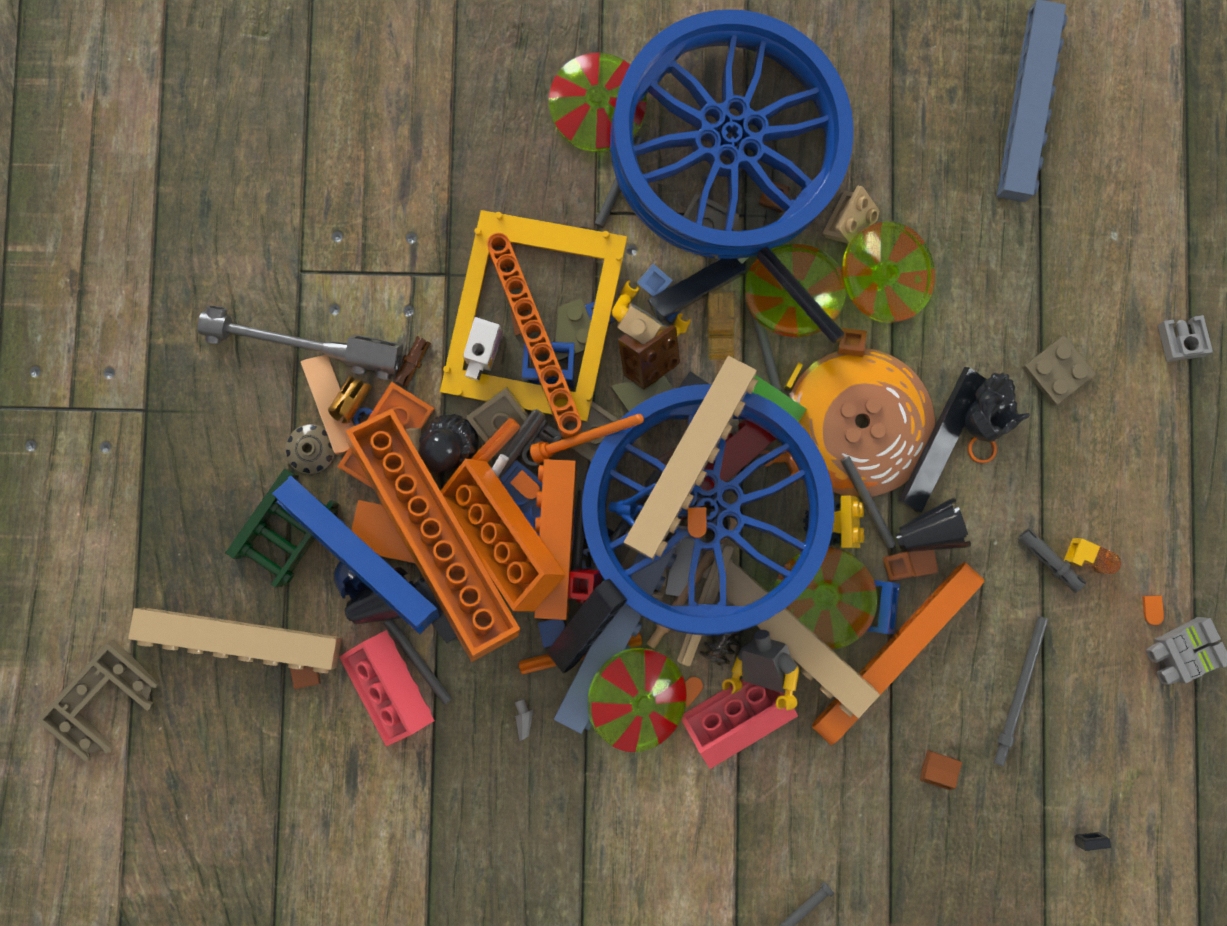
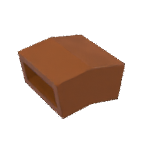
[920,750,962,791]

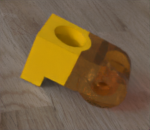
[1064,538,1121,574]

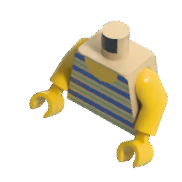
[612,280,691,344]

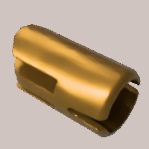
[328,376,372,424]

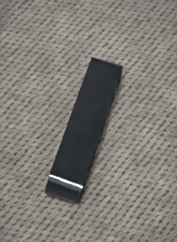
[547,579,628,673]

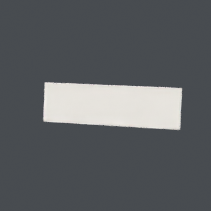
[665,525,694,596]

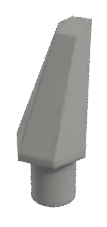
[515,699,533,741]

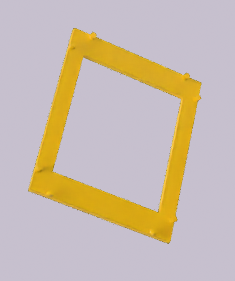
[440,210,627,422]

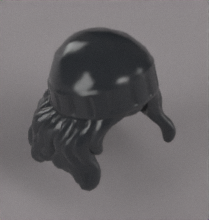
[965,373,1030,442]
[418,414,479,473]

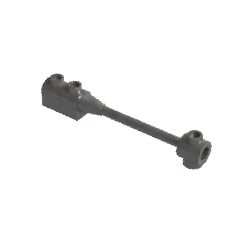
[198,305,403,379]

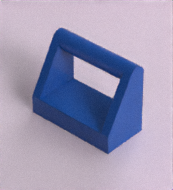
[522,342,575,388]
[849,580,900,634]

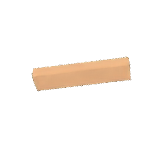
[300,355,354,456]

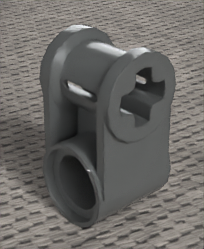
[523,420,562,468]

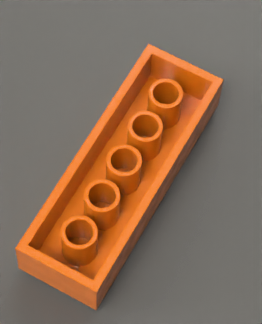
[440,459,565,611]
[530,459,577,620]

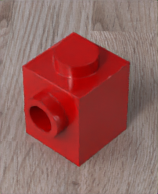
[568,568,602,603]

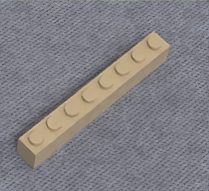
[624,355,758,560]
[702,559,880,718]
[128,607,342,673]

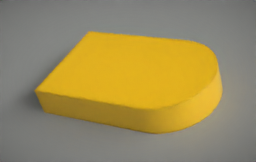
[784,362,803,390]

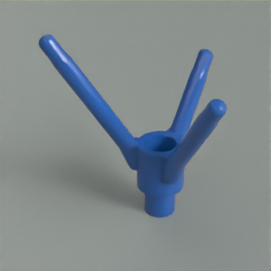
[609,483,656,526]

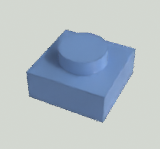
[637,264,673,297]

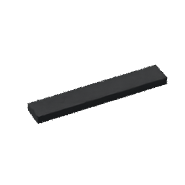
[898,367,987,513]

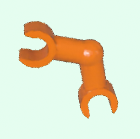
[759,450,799,485]

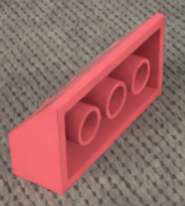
[339,630,435,747]
[679,678,798,769]

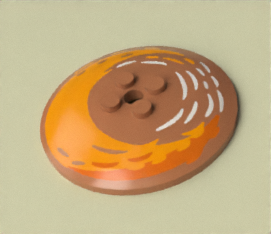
[789,348,935,498]

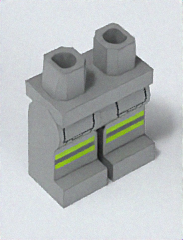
[1146,617,1227,685]

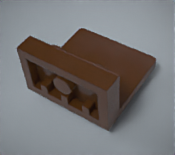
[618,325,680,389]

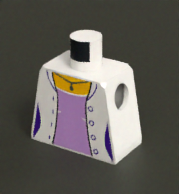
[463,317,503,381]

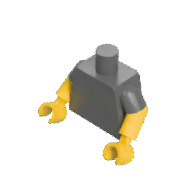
[722,630,799,711]

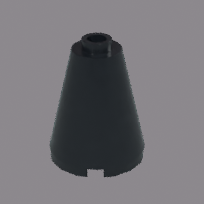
[895,497,971,552]
[345,567,414,624]

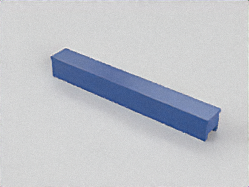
[272,475,440,634]

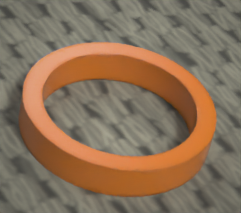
[967,437,997,463]

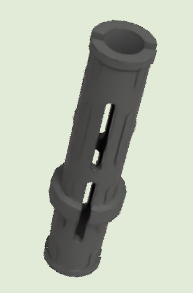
[1018,528,1087,593]

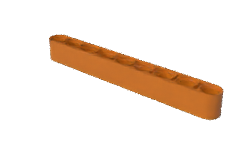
[487,233,582,439]
[812,562,984,745]

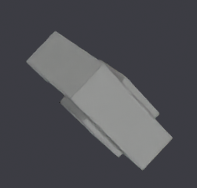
[1158,315,1213,362]

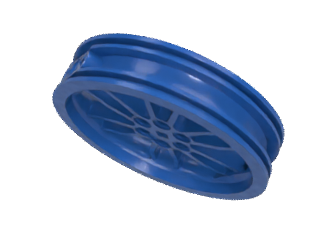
[610,9,854,259]
[582,384,834,635]

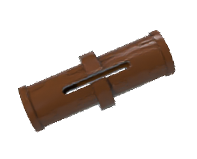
[393,336,431,388]

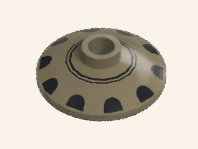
[285,424,335,474]

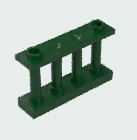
[225,469,339,588]

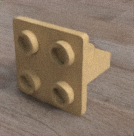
[822,186,880,253]

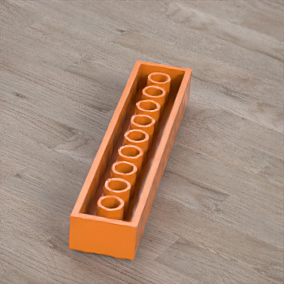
[345,409,520,662]

